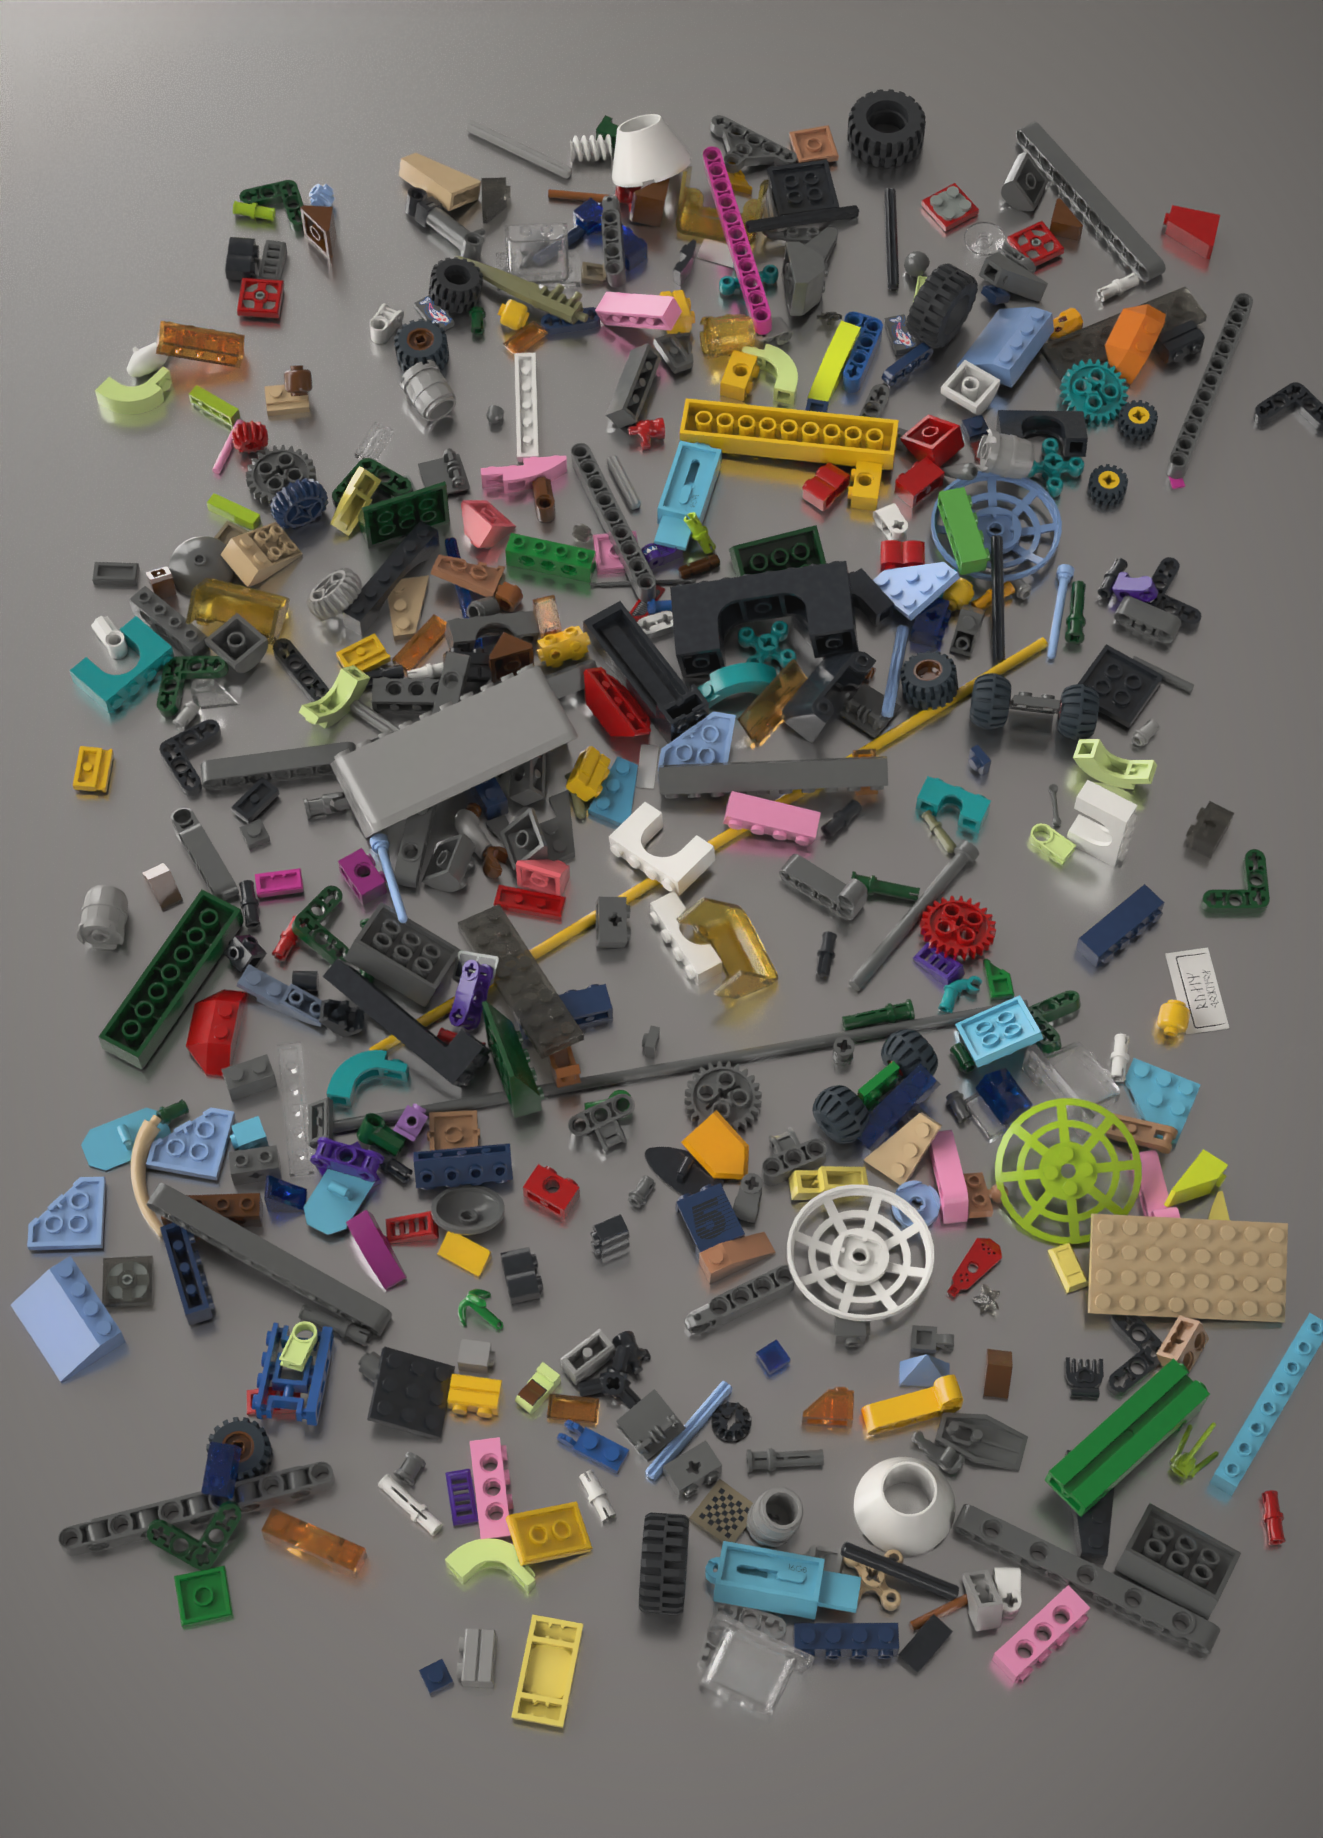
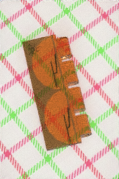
[737,659,807,743]

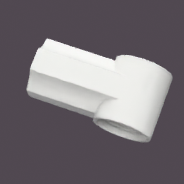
[91,616,128,659]

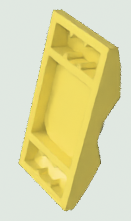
[511,1614,583,1728]

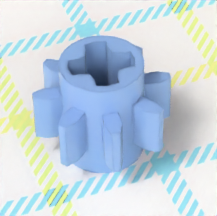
[309,184,335,207]

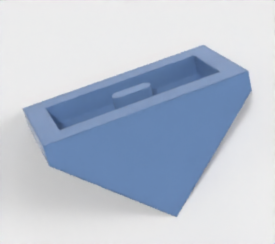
[899,1354,950,1388]

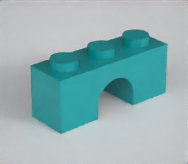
[916,776,991,833]

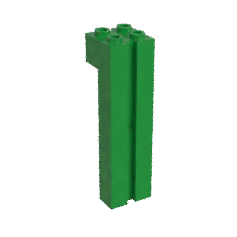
[1045,1358,1210,1517]

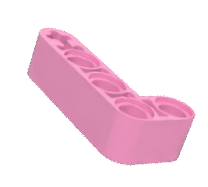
[928,1130,968,1224]
[1130,1150,1180,1218]

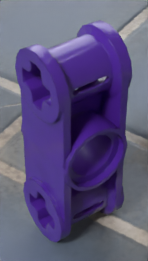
[449,960,493,1030]
[310,1137,384,1182]

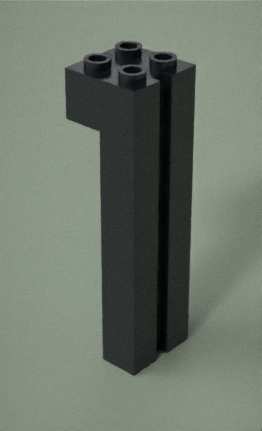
[583,601,709,743]
[322,958,491,1088]

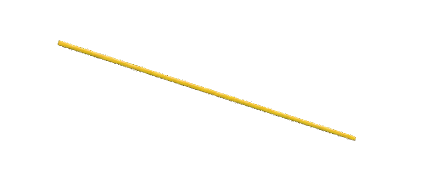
[369,637,1048,1051]

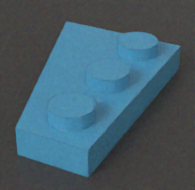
[588,757,638,827]

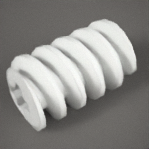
[570,134,612,162]

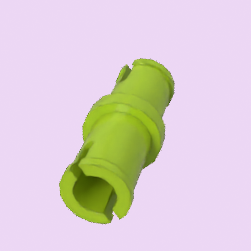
[232,201,276,221]
[684,512,716,554]

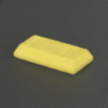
[1048,1243,1089,1294]

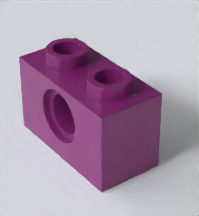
[338,848,387,906]

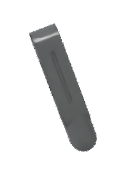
[601,195,626,287]
[171,807,239,901]
[685,1265,796,1333]

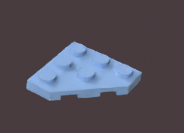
[873,562,960,621]
[658,711,736,772]
[146,1107,235,1181]
[27,1177,106,1250]

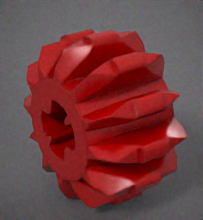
[232,420,269,454]

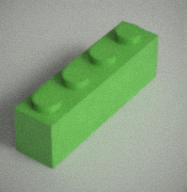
[937,487,990,575]

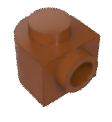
[494,581,523,612]

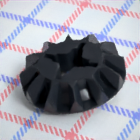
[711,1401,752,1441]

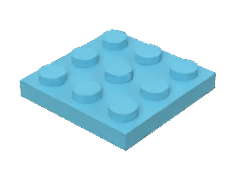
[955,995,1043,1068]

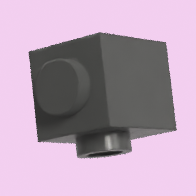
[834,1312,870,1347]

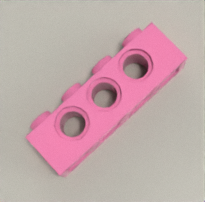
[470,1437,513,1543]
[992,1585,1090,1683]

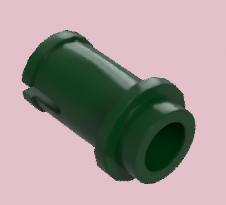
[469,306,486,335]
[950,1042,977,1074]
[156,1099,189,1125]

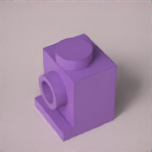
[393,1103,428,1142]

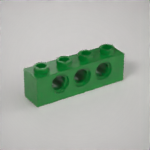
[505,533,596,583]

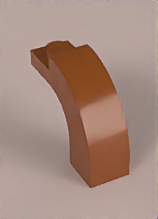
[542,1027,581,1088]

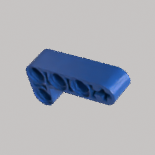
[842,311,883,393]

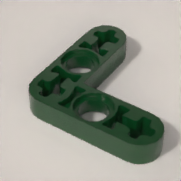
[239,180,304,231]
[332,458,412,508]
[157,656,229,717]
[1201,849,1270,913]
[292,885,349,964]
[1027,990,1081,1054]
[147,1501,242,1570]

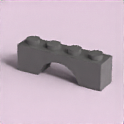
[445,611,540,652]

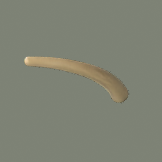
[131,1115,163,1237]

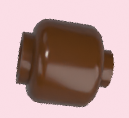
[284,365,313,396]

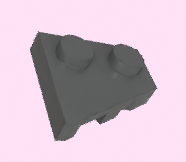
[653,331,694,374]

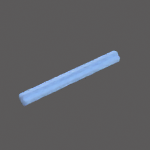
[881,625,909,718]
[645,1381,733,1481]

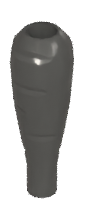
[939,463,978,480]

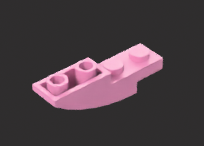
[481,455,567,493]

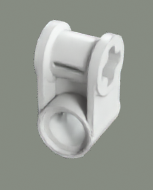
[370,303,404,344]
[873,503,908,542]
[993,1567,1022,1619]

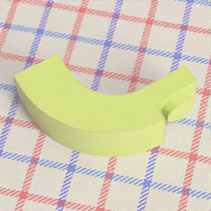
[742,344,798,405]
[95,366,172,415]
[299,665,370,729]
[1073,739,1157,789]
[445,1538,536,1593]

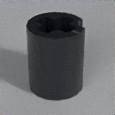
[292,971,319,991]

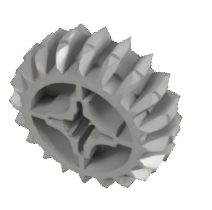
[306,568,363,620]

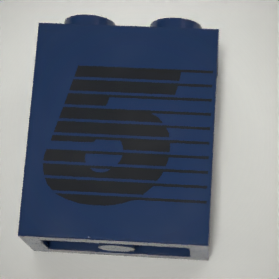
[675,1183,745,1259]

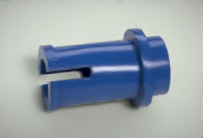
[647,599,672,615]

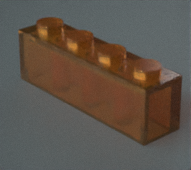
[156,321,245,368]

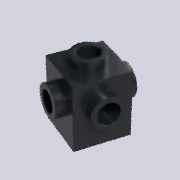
[224,934,267,972]

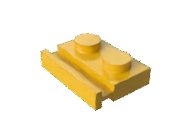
[336,633,391,673]
[73,746,114,792]

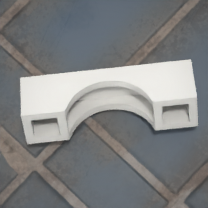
[649,891,722,985]

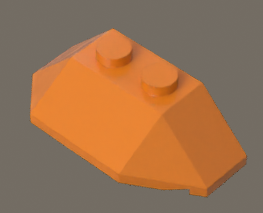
[1105,304,1166,386]

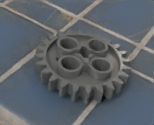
[246,445,317,507]
[684,1061,762,1133]

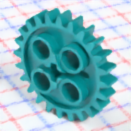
[1059,359,1129,425]

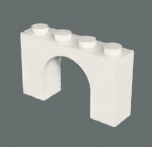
[1067,780,1138,867]
[609,802,716,896]

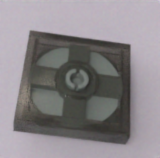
[102,1256,154,1307]

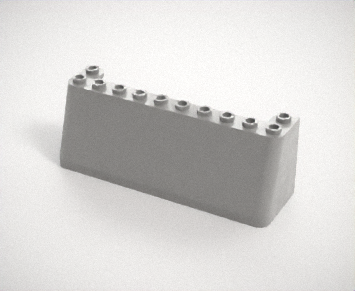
[330,663,578,838]

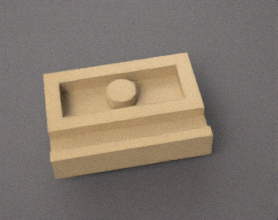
[265,385,310,416]

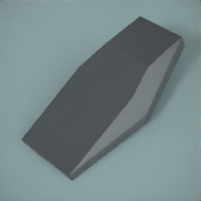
[935,1412,1028,1471]

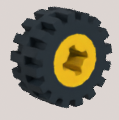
[1118,400,1158,441]
[1088,464,1128,505]

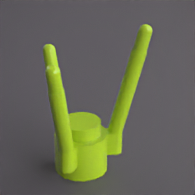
[1170,1422,1219,1479]

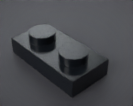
[231,777,280,824]

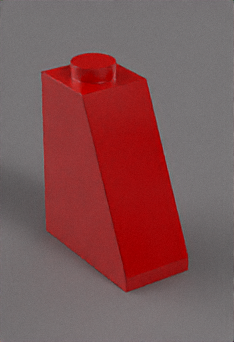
[1163,205,1220,260]

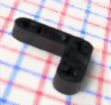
[1253,382,1323,432]
[1145,557,1202,630]
[159,719,221,796]
[1107,1314,1163,1396]

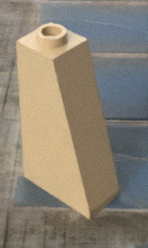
[399,153,481,211]

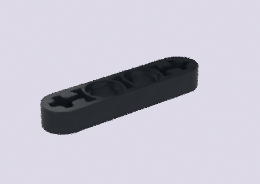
[273,638,329,702]

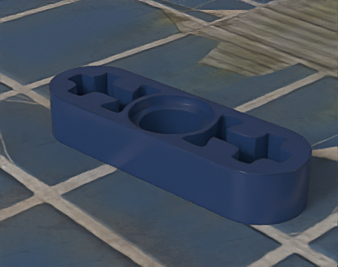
[541,307,601,335]
[882,343,933,387]

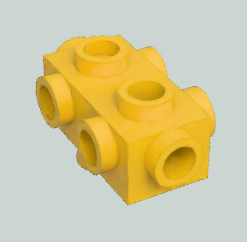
[536,626,591,668]

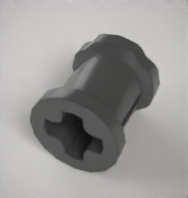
[832,1036,855,1066]
[394,1451,426,1486]

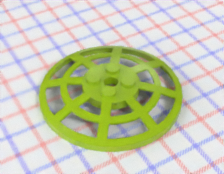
[995,1098,1142,1244]

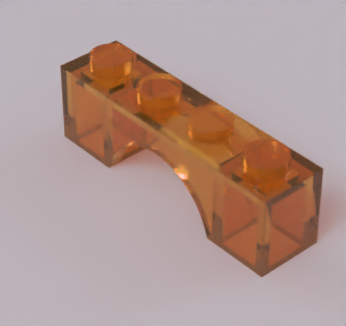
[261,1508,367,1579]

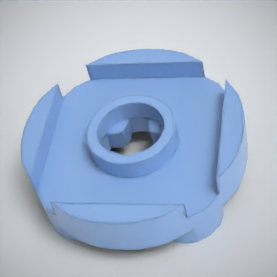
[891,1180,941,1229]

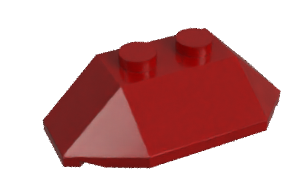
[584,667,651,737]
[186,989,247,1078]

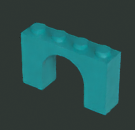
[69,616,174,713]

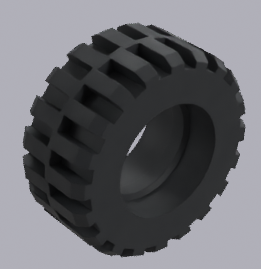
[847,89,926,168]
[906,263,978,349]
[639,1512,689,1615]

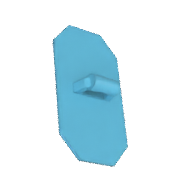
[81,1107,171,1171]
[303,1157,375,1235]

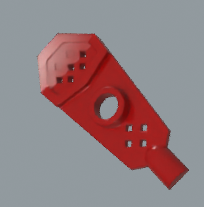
[947,1238,1002,1297]

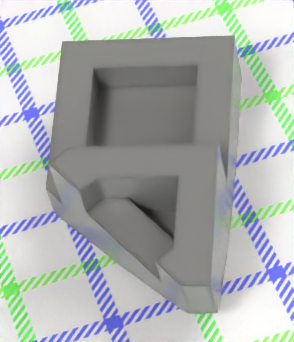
[804,1545,844,1574]

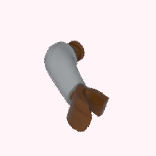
[455,803,508,879]

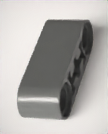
[1114,596,1182,643]

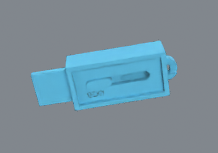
[654,440,722,551]
[705,1541,861,1620]

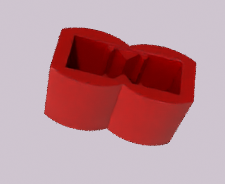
[802,462,850,511]
[880,540,925,573]

